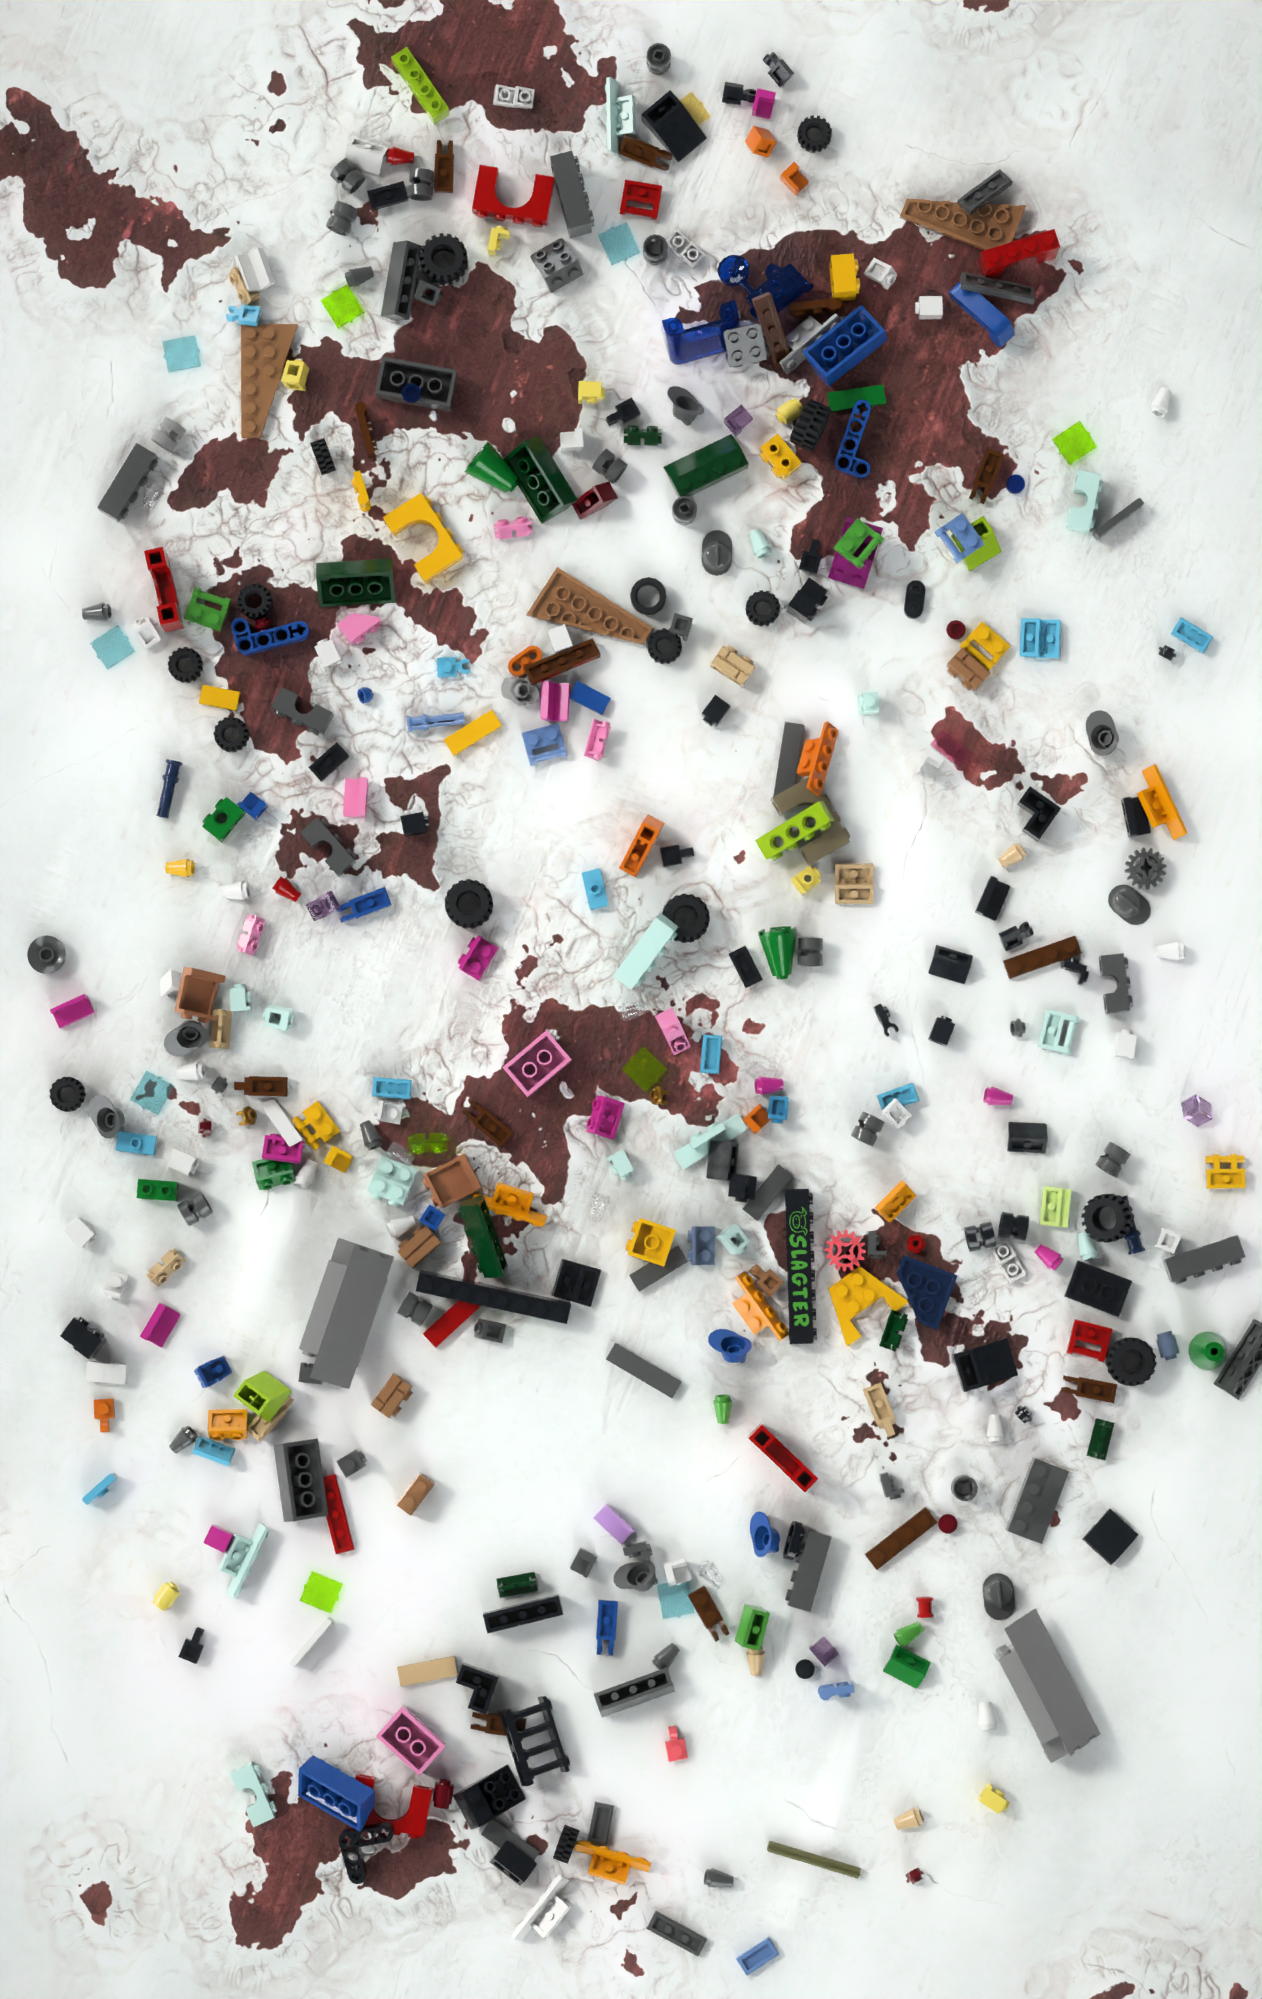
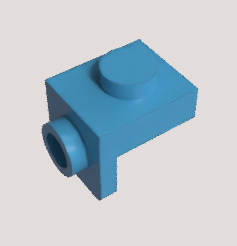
[767,1096,789,1124]

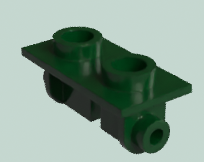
[624,425,662,446]
[879,1309,908,1352]
[1086,1418,1115,1460]
[496,1572,538,1598]

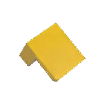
[324,1145,354,1173]

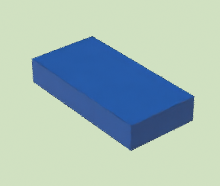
[570,681,611,715]

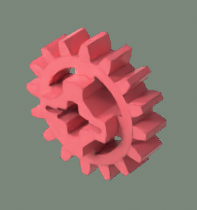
[824,1230,866,1272]

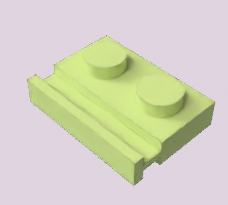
[1039,1186,1071,1228]

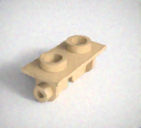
[229,266,260,305]
[210,1009,232,1049]
[147,1248,186,1287]

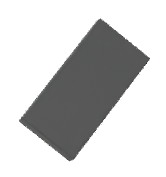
[587,1801,614,1845]

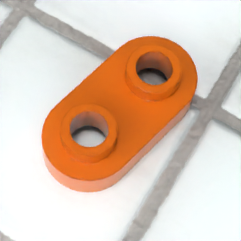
[508,646,542,677]

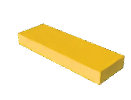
[443,710,502,756]

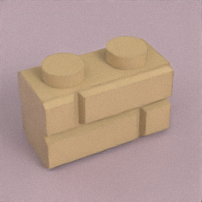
[710,645,755,687]

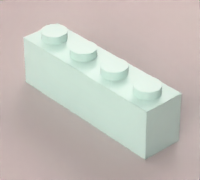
[613,913,678,990]

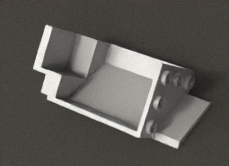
[299,1238,394,1389]
[993,1608,1100,1763]

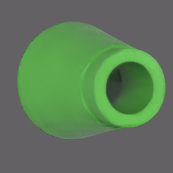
[713,1394,732,1424]
[893,1622,924,1647]

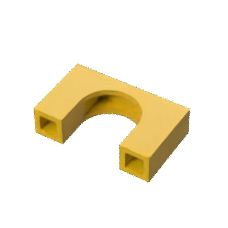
[383,493,464,583]

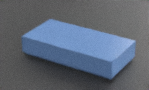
[736,1937,779,1976]

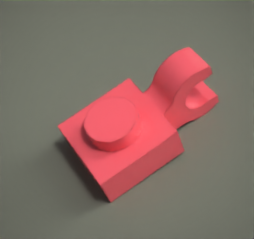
[665,1725,688,1762]

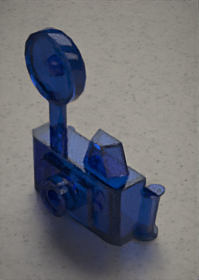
[718,255,814,322]

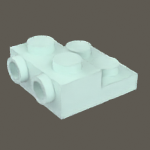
[367,1156,418,1207]

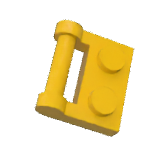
[351,470,371,512]
[960,621,1011,670]

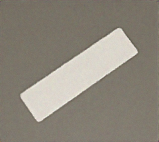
[261,1098,302,1147]

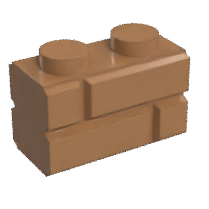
[946,647,991,691]
[397,1226,442,1269]
[370,1373,413,1418]
[396,1473,435,1516]

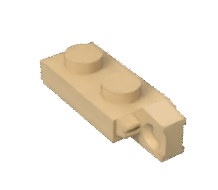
[863,1382,896,1437]
[247,1395,294,1442]

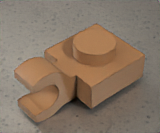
[749,1264,784,1297]

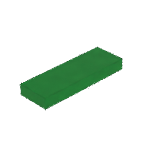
[827,385,886,412]

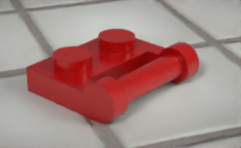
[619,180,662,220]
[1066,1319,1112,1362]

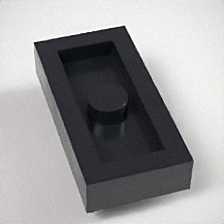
[367,181,409,211]
[308,742,350,782]
[728,945,763,988]

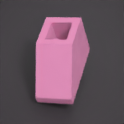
[337,613,382,645]
[655,1008,691,1055]

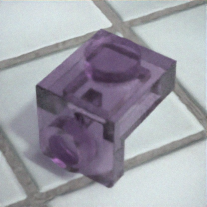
[306,891,341,921]

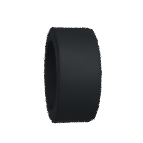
[630,577,667,615]

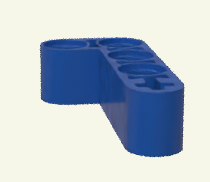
[948,282,1015,348]
[835,400,871,479]
[231,618,310,656]

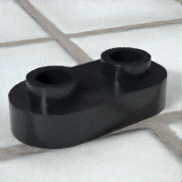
[904,580,926,619]
[783,1521,805,1560]

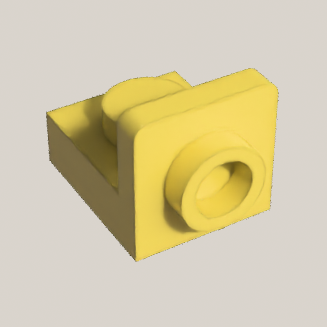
[488,226,511,255]

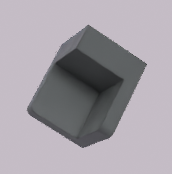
[669,613,693,641]
[570,1548,597,1578]

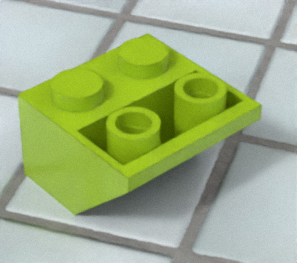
[950,516,1002,572]
[233,1370,292,1422]

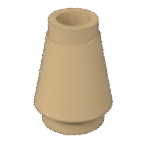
[998,843,1027,868]
[746,1646,765,1676]
[894,1808,924,1830]

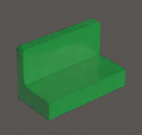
[883,1644,931,1689]

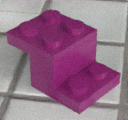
[828,517,883,589]

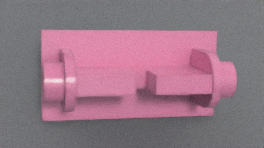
[493,516,533,540]
[584,719,611,761]
[237,914,265,956]

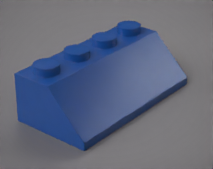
[802,305,887,387]
[298,1755,375,1832]

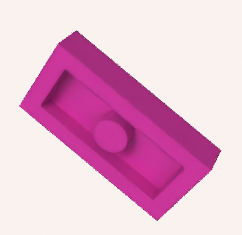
[540,681,570,722]
[50,994,95,1029]
[140,1303,181,1347]

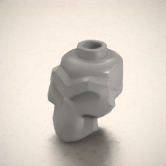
[501,676,541,706]

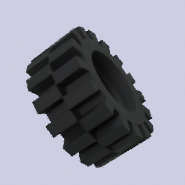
[797,115,832,153]
[310,438,336,475]
[237,583,273,619]
[745,590,780,627]
[648,628,682,664]
[168,647,203,683]
[214,716,249,753]
[49,1077,86,1112]
[553,1825,580,1864]

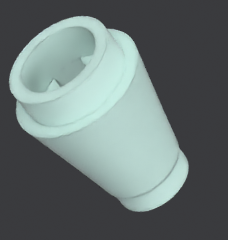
[749,529,771,559]
[1078,1232,1099,1261]

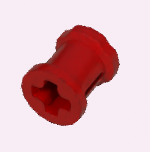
[916,1597,934,1618]

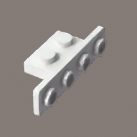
[511,1875,570,1942]

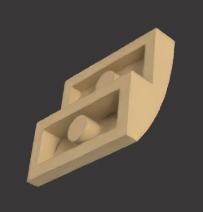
[835,863,874,904]

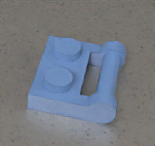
[934,513,985,564]
[522,723,567,766]
[818,1681,854,1700]

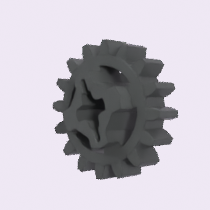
[1124,848,1167,890]

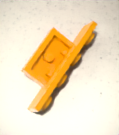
[1137,764,1187,840]
[473,1182,548,1227]
[732,1271,789,1341]
[574,1840,652,1885]

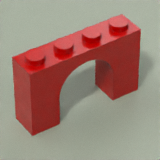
[472,165,555,227]
[978,229,1060,278]
[144,547,184,632]
[747,1423,818,1492]
[355,1773,433,1839]

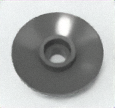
[27,936,66,974]

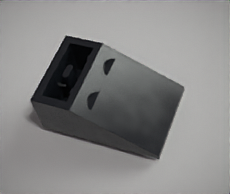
[641,90,707,163]
[952,1338,1018,1392]
[453,1764,526,1830]

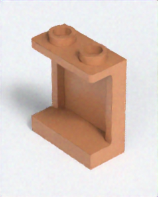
[174,967,226,1023]
[422,1153,482,1209]

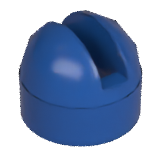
[357,687,374,704]

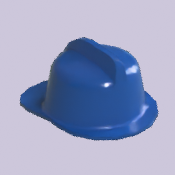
[708,1329,752,1363]
[750,1511,780,1557]

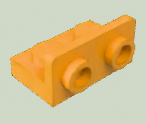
[875,1180,916,1223]
[208,1409,248,1441]

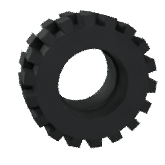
[420,233,468,286]
[790,399,831,452]
[445,879,493,929]
[662,893,710,943]
[1081,1194,1134,1243]
[1106,1337,1157,1386]

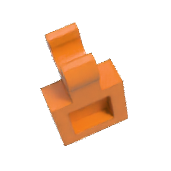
[94,1399,115,1432]

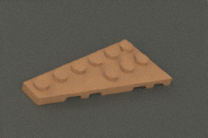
[900,199,1026,251]
[241,324,298,438]
[526,567,653,645]

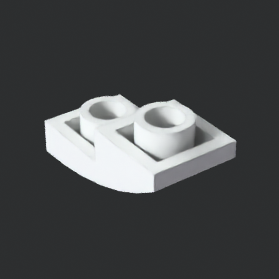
[493,84,535,109]
[666,228,705,268]
[990,1239,1026,1284]
[86,1360,128,1384]

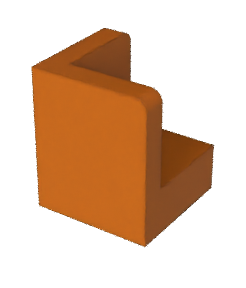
[745,126,777,158]
[780,162,809,196]
[743,1104,771,1134]

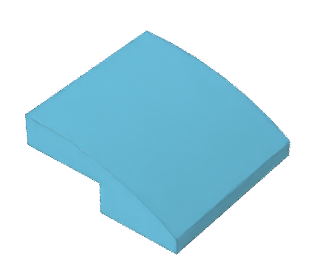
[1020,618,1062,659]

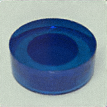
[402,383,421,403]
[1005,474,1025,494]

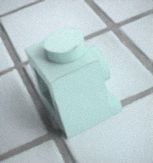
[858,692,879,715]
[230,984,252,1013]
[263,1004,295,1031]
[606,1150,634,1181]
[716,1224,750,1255]

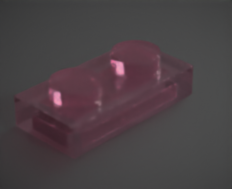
[930,730,972,769]

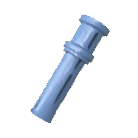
[406,712,465,733]

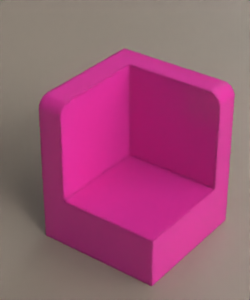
[752,88,776,119]
[204,1524,234,1553]

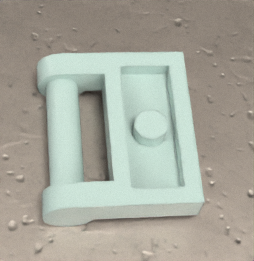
[1037,1009,1080,1055]

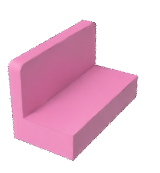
[343,777,368,818]

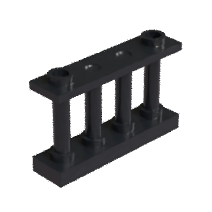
[498,1696,570,1786]

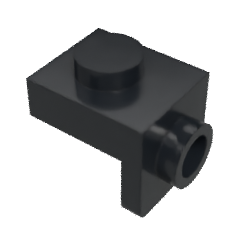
[1061,958,1089,986]

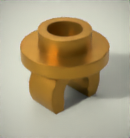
[649,1086,670,1105]
[236,1106,257,1126]

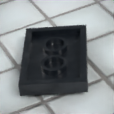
[1064,1260,1132,1317]

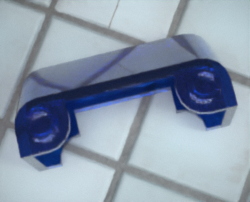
[661,300,740,365]

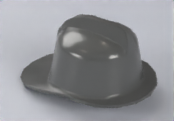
[667,386,704,426]
[702,530,732,576]
[1086,710,1119,756]
[1108,885,1151,925]
[164,1020,208,1057]
[88,1095,125,1138]
[614,1561,658,1592]
[983,1573,1015,1620]

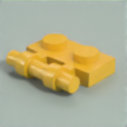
[291,1101,341,1151]
[1205,1154,1246,1189]

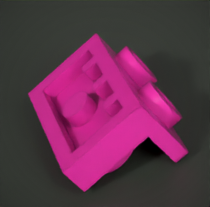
[458,935,499,981]
[586,1095,625,1140]
[262,1134,304,1164]

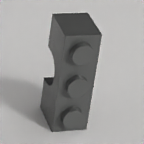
[271,687,334,736]
[300,817,356,877]
[1099,953,1133,1014]

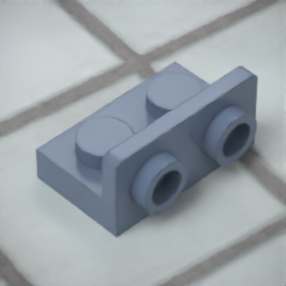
[688,1226,715,1265]

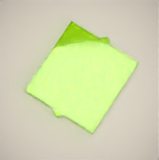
[320,284,364,329]
[1052,421,1097,465]
[621,1047,667,1092]
[300,1571,343,1614]

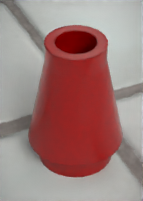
[386,146,414,165]
[272,876,302,902]

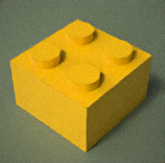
[829,253,860,301]

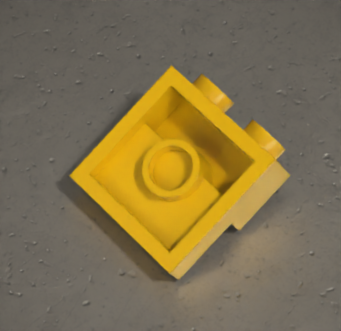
[625,1218,676,1267]

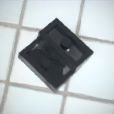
[551,1259,601,1307]
[1082,1508,1139,1565]

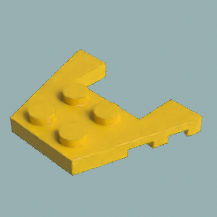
[828,1266,908,1346]

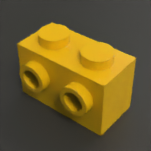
[759,433,802,480]

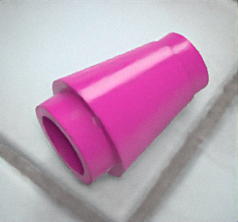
[754,1076,784,1096]
[983,1086,1013,1106]
[1034,1244,1064,1271]

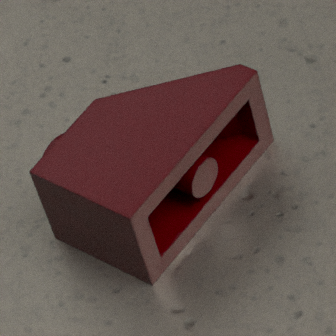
[572,482,618,520]

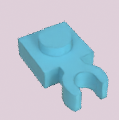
[226,305,261,326]
[437,657,470,678]

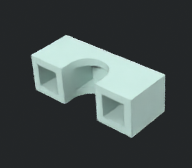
[1065,470,1103,533]
[230,1762,277,1827]

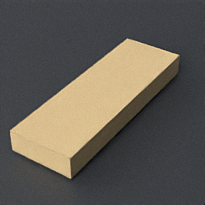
[397,1656,458,1686]

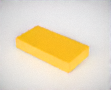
[199,685,240,711]

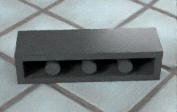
[381,240,422,321]
[97,443,158,522]
[1163,1235,1245,1284]
[785,1530,832,1612]
[594,1668,675,1718]

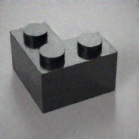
[787,578,828,624]
[1017,787,1061,841]
[60,1316,107,1359]
[456,1662,500,1714]

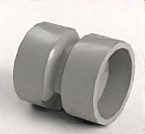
[151,417,186,453]

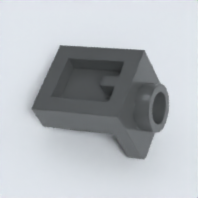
[867,1231,887,1259]
[474,1318,507,1343]
[336,1449,367,1478]
[879,1472,905,1500]
[623,1541,653,1561]

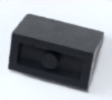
[1121,797,1151,838]
[975,876,1010,921]
[928,945,973,984]
[1007,1122,1048,1153]
[706,1140,739,1181]
[490,1841,537,1886]

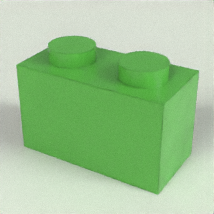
[735,1604,770,1651]

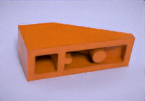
[619,814,665,877]

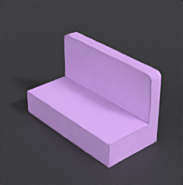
[594,1504,635,1545]

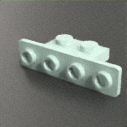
[605,77,636,155]
[674,1113,747,1169]
[218,1523,268,1599]

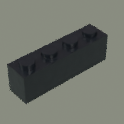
[483,1594,563,1634]

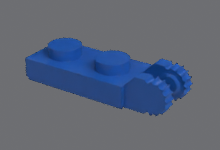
[336,887,392,923]
[596,1600,618,1656]

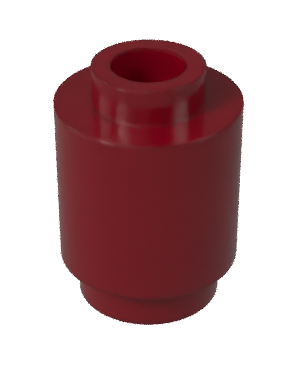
[432,1779,454,1809]

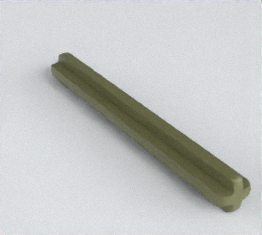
[767,1841,861,1878]

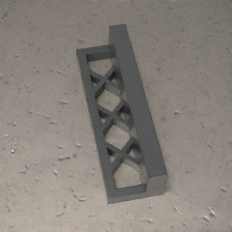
[1213,1319,1262,1400]

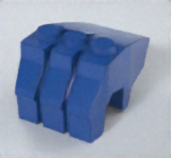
[194,1356,232,1388]

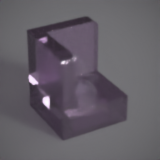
[724,404,753,437]
[1181,1094,1213,1127]
[809,1637,839,1667]

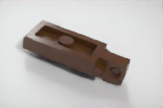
[234,1076,288,1097]

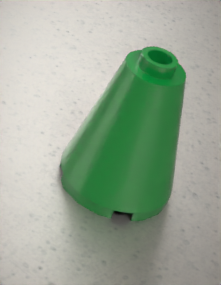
[464,442,518,493]
[758,926,796,979]
[1188,1332,1227,1370]

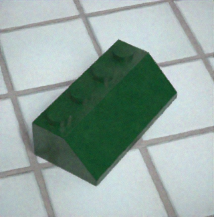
[663,434,749,498]
[503,436,578,524]
[316,558,395,607]
[458,1195,508,1278]

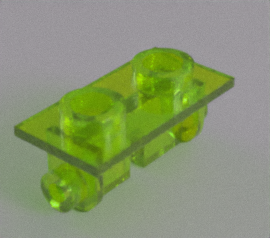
[408,1132,448,1154]

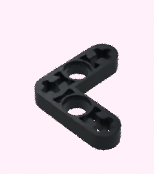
[339,1822,395,1884]

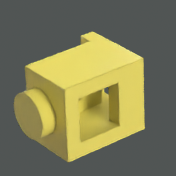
[281,359,309,391]
[578,381,605,404]
[791,866,822,895]
[978,1783,1010,1814]

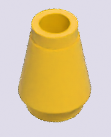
[165,859,195,878]

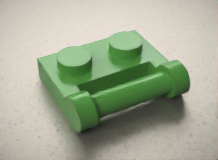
[833,518,884,569]
[184,587,232,632]

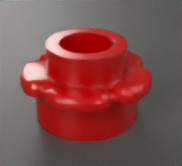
[907,1234,926,1253]

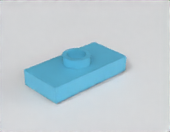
[1171,617,1213,654]
[582,868,609,910]
[700,1034,722,1074]
[372,1077,412,1099]
[877,1083,920,1110]
[116,1131,157,1155]
[192,1436,236,1466]
[82,1473,117,1505]

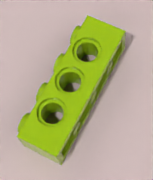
[391,47,450,125]
[755,801,834,861]

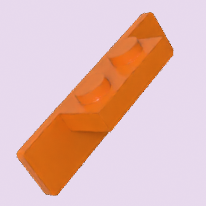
[796,722,839,796]

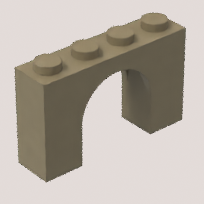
[771,777,850,866]

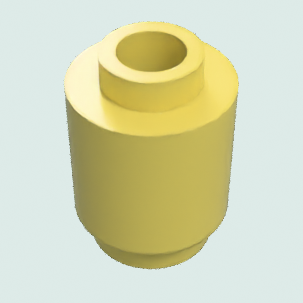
[775,398,803,425]
[152,1581,180,1611]

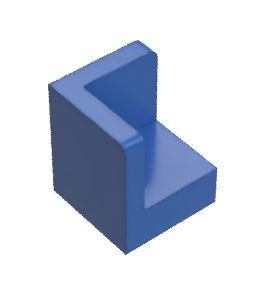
[237,792,268,820]
[419,1204,446,1231]

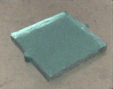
[598,222,640,265]
[162,335,201,372]
[90,625,135,670]
[130,1070,174,1115]
[657,1582,695,1619]

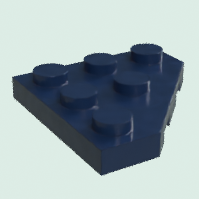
[896,1255,958,1330]

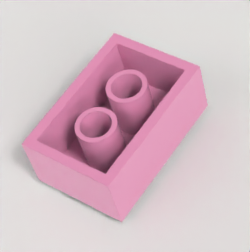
[503,1030,572,1097]
[376,1705,446,1776]

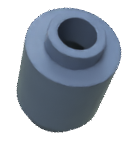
[1156,1331,1180,1360]

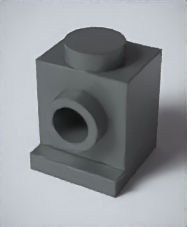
[413,278,443,306]
[298,1362,323,1385]

